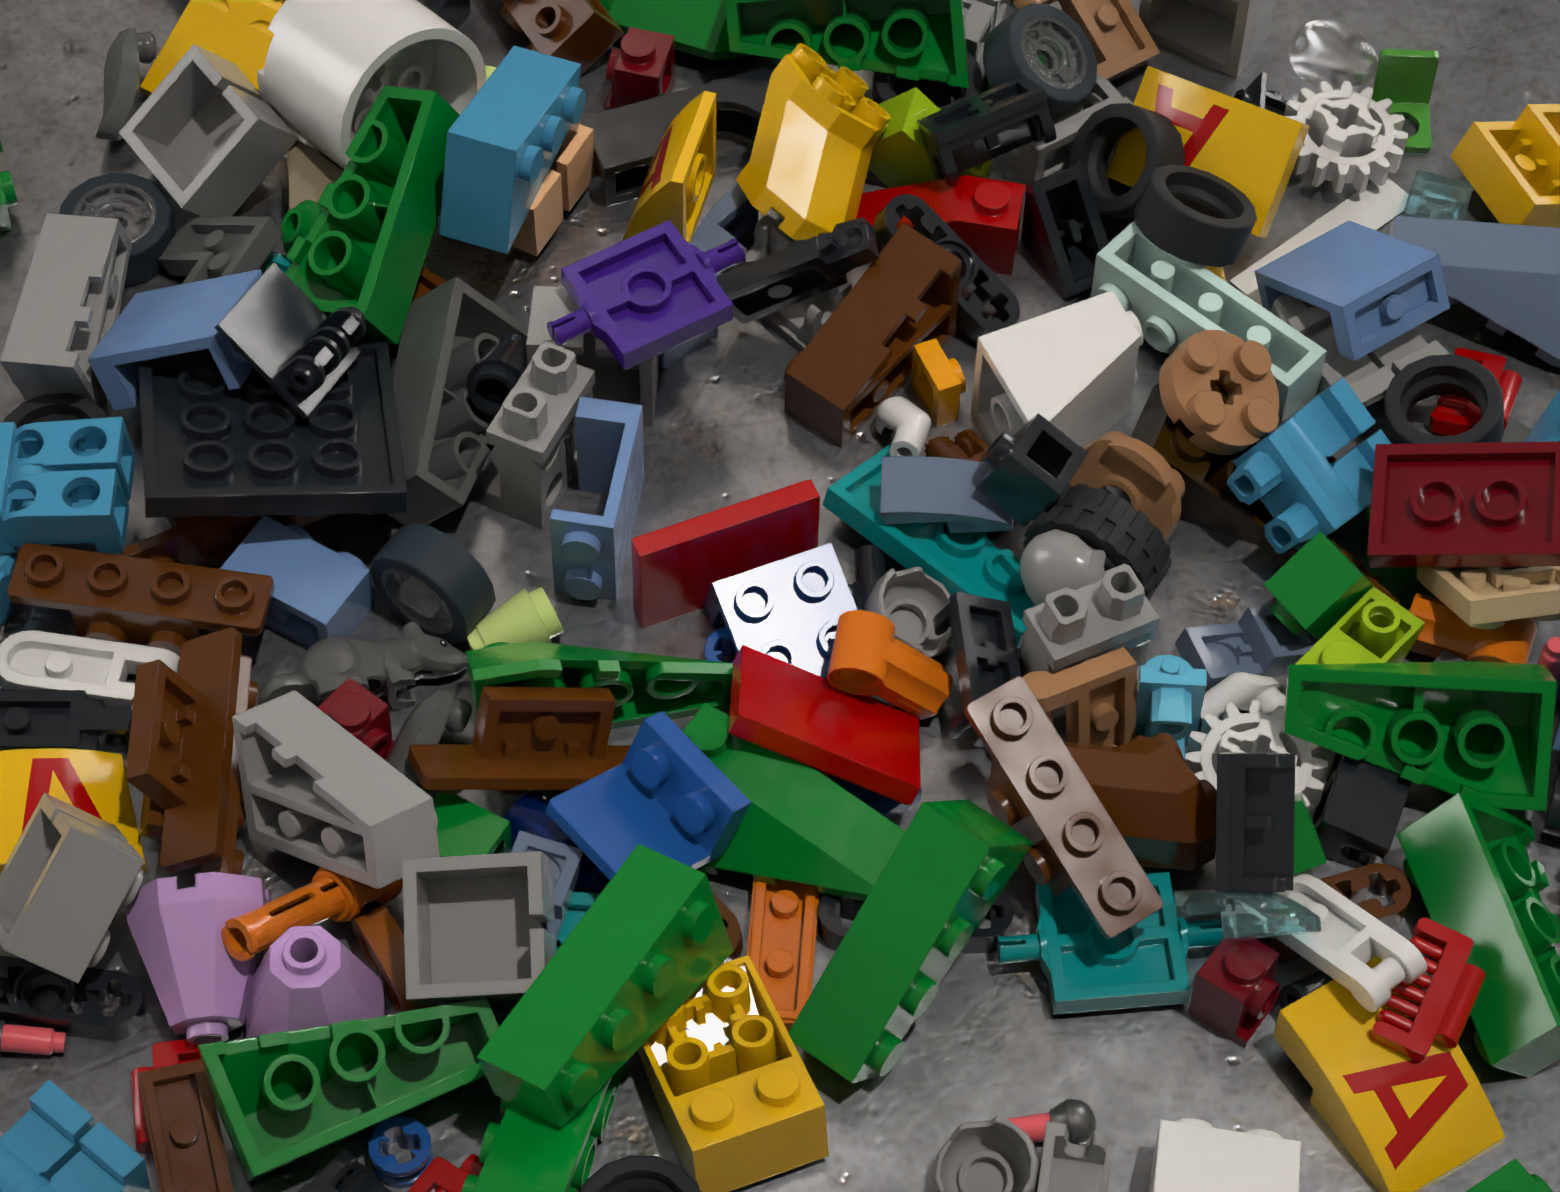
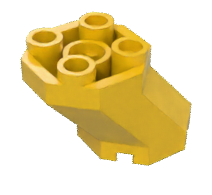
[735,43,891,241]

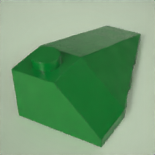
[466,641,733,730]
[1283,661,1557,811]
[682,703,905,901]

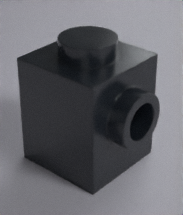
[975,413,1088,527]

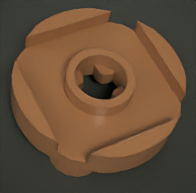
[1159,330,1279,455]
[1069,431,1185,550]

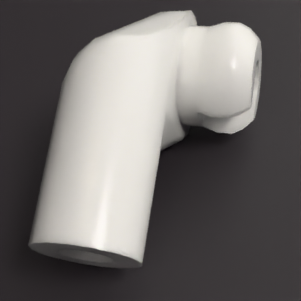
[874,396,931,457]
[1200,672,1286,722]

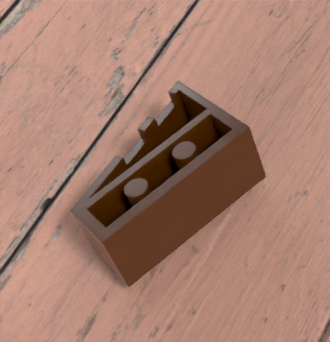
[783,223,962,448]

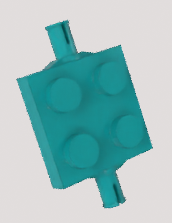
[996,872,1228,1014]

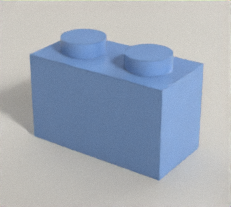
[220,515,375,648]

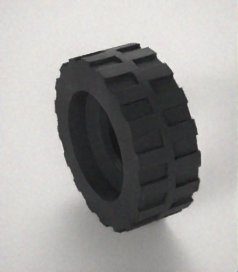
[1023,484,1172,601]

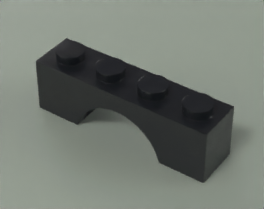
[581,64,778,207]

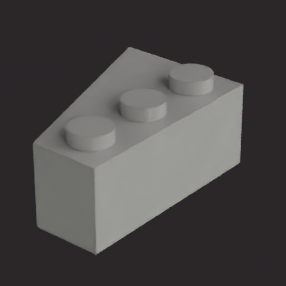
[0,213,132,408]
[232,690,440,889]

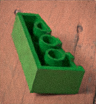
[788,799,1034,1083]
[477,844,734,1128]
[461,1061,628,1192]

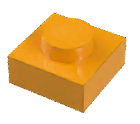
[911,338,966,428]

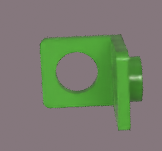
[1372,49,1439,153]

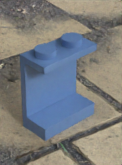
[1254,220,1450,361]
[87,269,262,411]
[550,396,644,601]

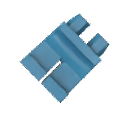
[1227,377,1391,554]
[0,416,136,554]
[0,1079,151,1192]

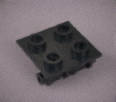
[214,263,366,419]

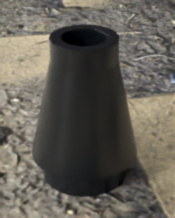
[467,333,527,416]

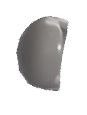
[1019,529,1106,606]
[864,566,953,659]
[933,1115,1041,1192]

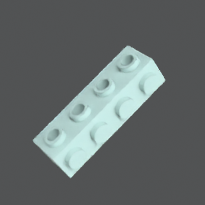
[1091,220,1327,421]

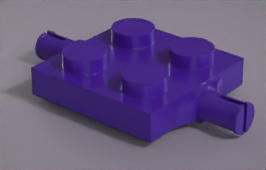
[547,220,746,370]

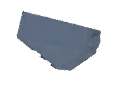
[1390,216,1560,368]

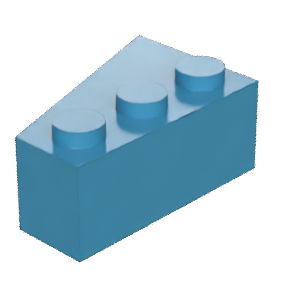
[439,46,586,254]

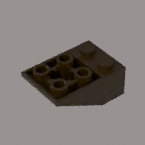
[1131,382,1336,556]

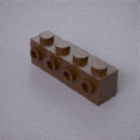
[499,0,624,76]

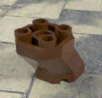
[990,732,1217,871]

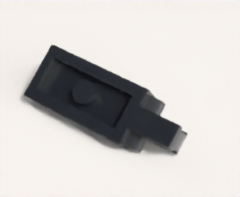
[716,217,879,324]
[0,690,132,752]

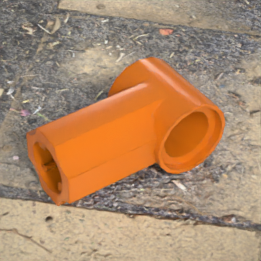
[1409,593,1537,664]
[827,610,953,720]

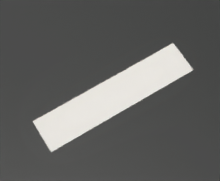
[1230,177,1417,307]

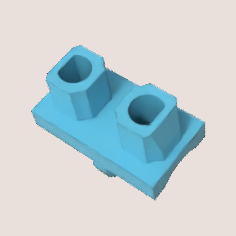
[1136,654,1207,759]

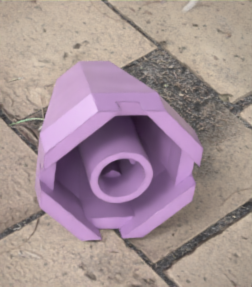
[126,872,272,1045]
[246,925,386,1038]

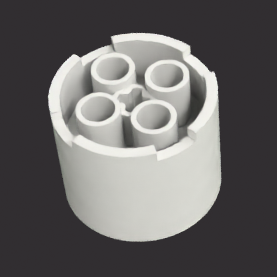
[257,0,486,169]

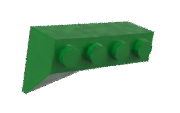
[724,0,969,88]
[285,85,460,345]
[1396,793,1560,1077]
[197,998,499,1182]

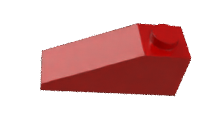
[856,175,1026,276]

